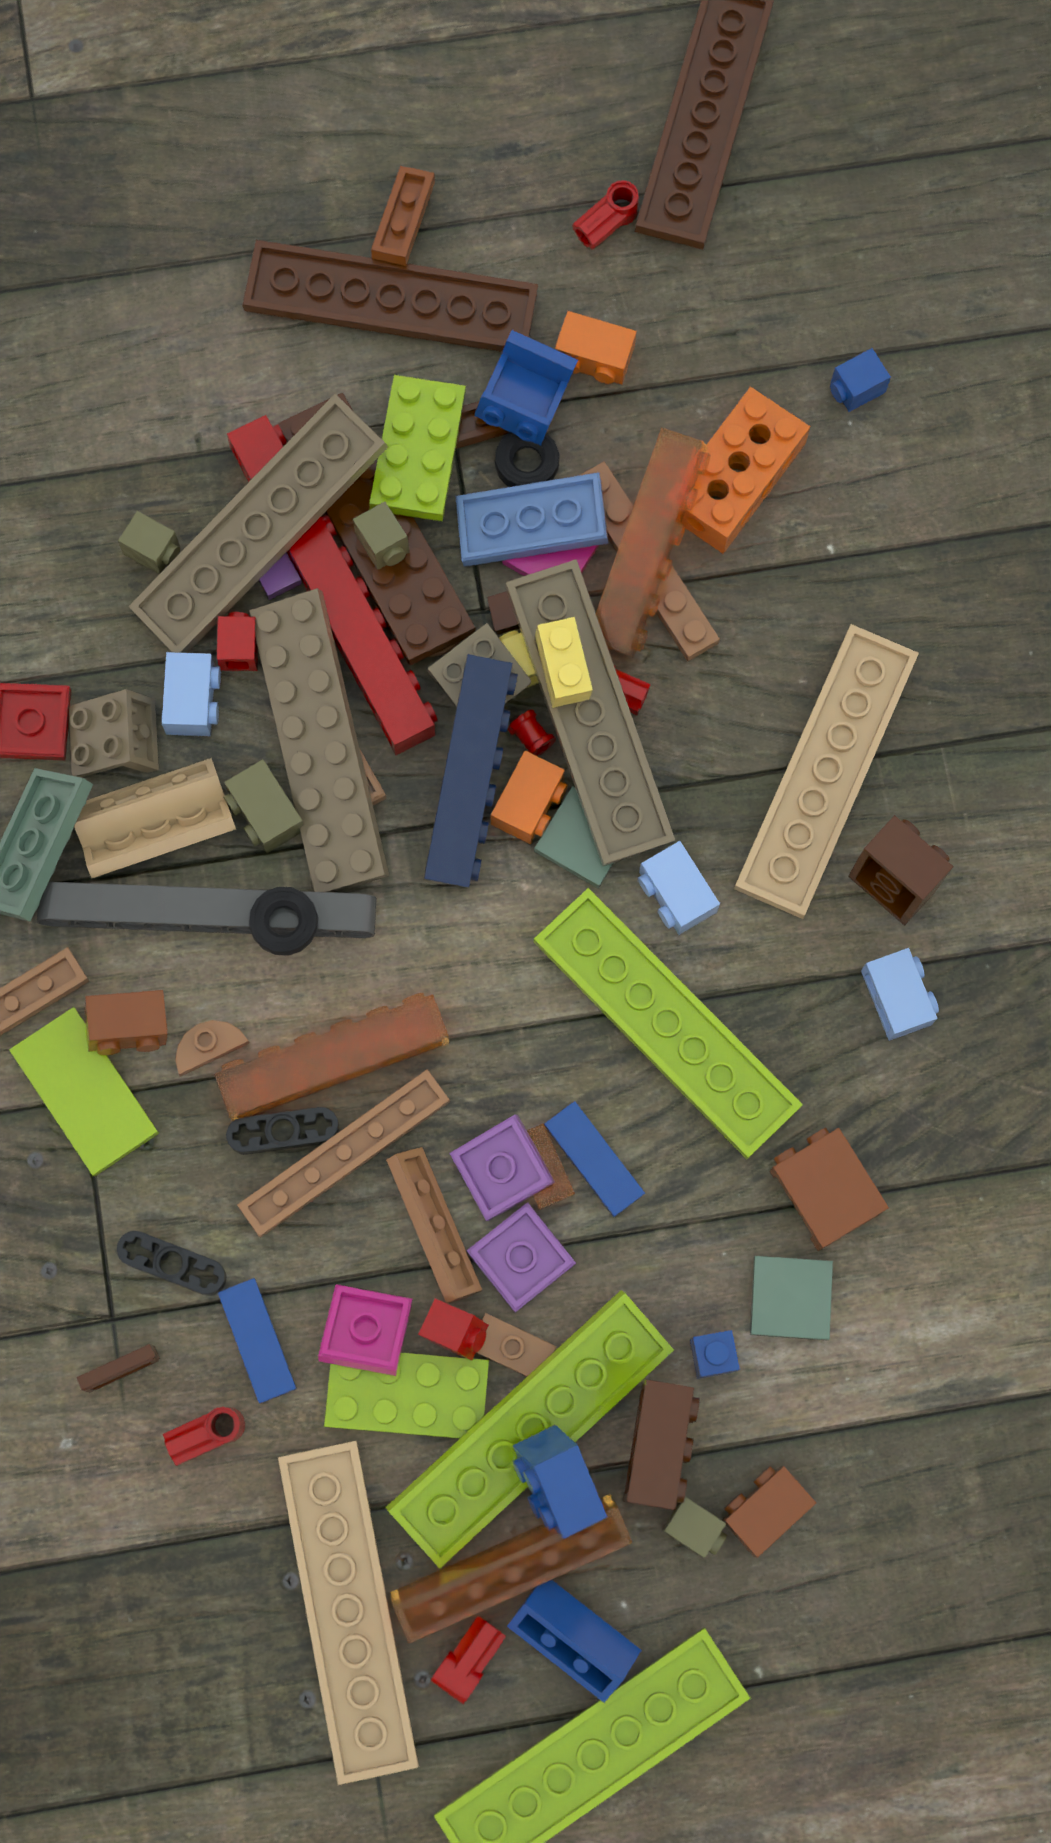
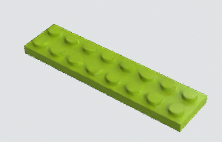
[533,888,803,1159]
[385,1290,674,1569]
[434,1628,751,1843]

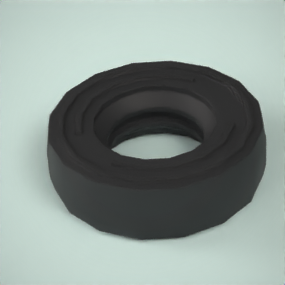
[495,432,560,487]
[249,887,318,956]

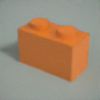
[555,311,637,385]
[491,751,568,845]

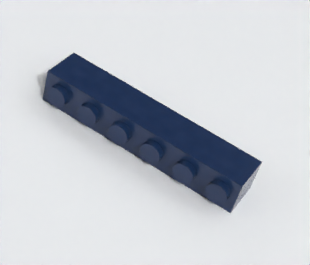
[424,654,518,888]

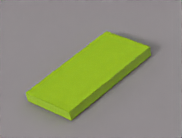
[9,1007,159,1177]

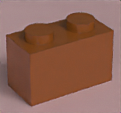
[84,990,168,1055]
[722,1466,816,1558]

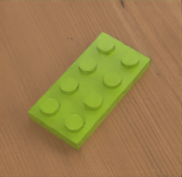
[369,375,466,521]
[324,1353,489,1439]

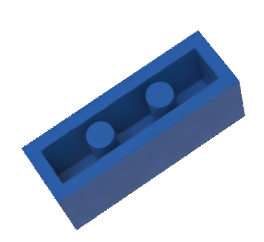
[507,1575,641,1703]

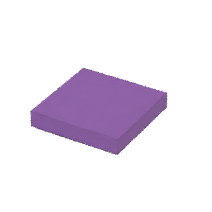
[450,1115,555,1221]
[467,1202,576,1313]

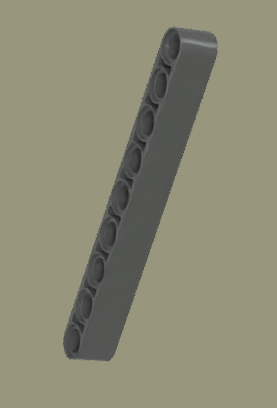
[37,882,377,938]

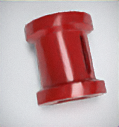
[507,709,556,756]

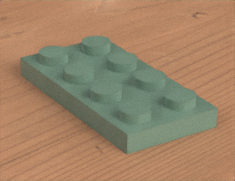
[0,768,93,922]

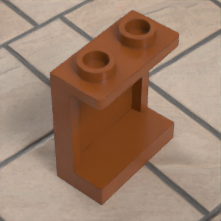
[769,1128,889,1251]

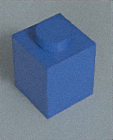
[830,348,891,412]
[690,1330,740,1379]

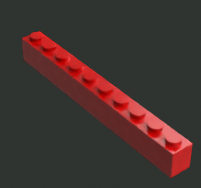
[227,415,438,755]

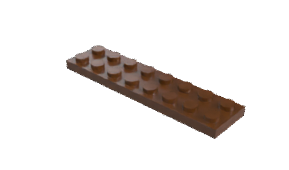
[635,0,774,250]
[243,240,538,352]
[278,392,476,666]

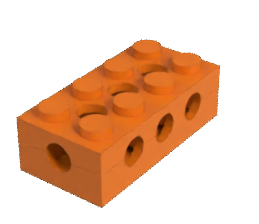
[664,386,811,554]

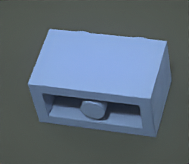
[162,652,221,736]
[638,841,720,935]
[861,948,939,1041]

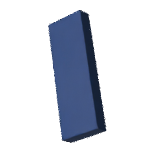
[544,1101,645,1217]
[218,1278,297,1404]

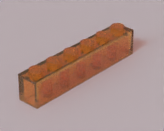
[596,427,710,658]
[214,993,450,1122]
[390,1494,633,1644]

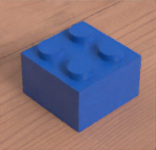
[512,1425,607,1539]

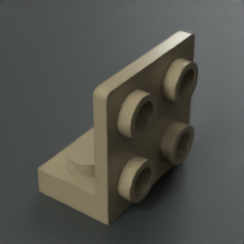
[427,623,531,707]
[69,689,159,777]

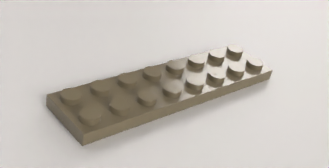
[128,394,388,653]
[505,559,676,866]
[249,588,389,893]

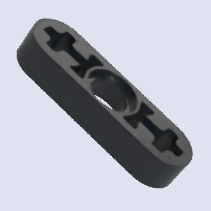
[226,1107,339,1155]
[117,1231,227,1296]

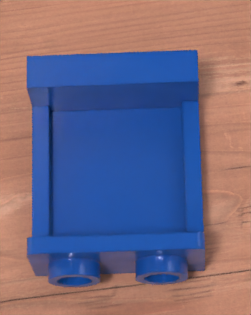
[474,330,578,446]

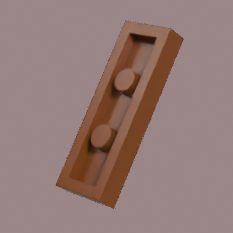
[371,166,435,266]

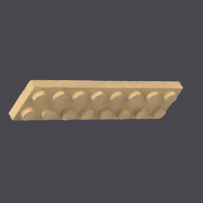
[734,624,919,919]
[278,1441,419,1785]

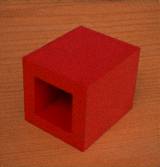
[217,612,258,671]
[418,1299,489,1361]

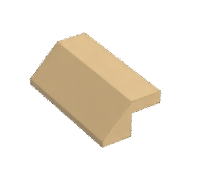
[74,758,236,879]

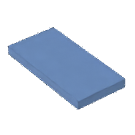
[456,472,608,567]

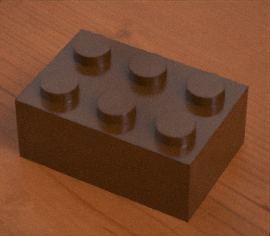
[848,815,954,926]
[623,1379,700,1510]

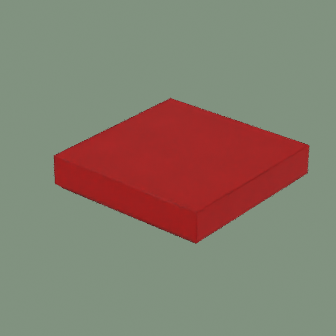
[0,683,71,761]

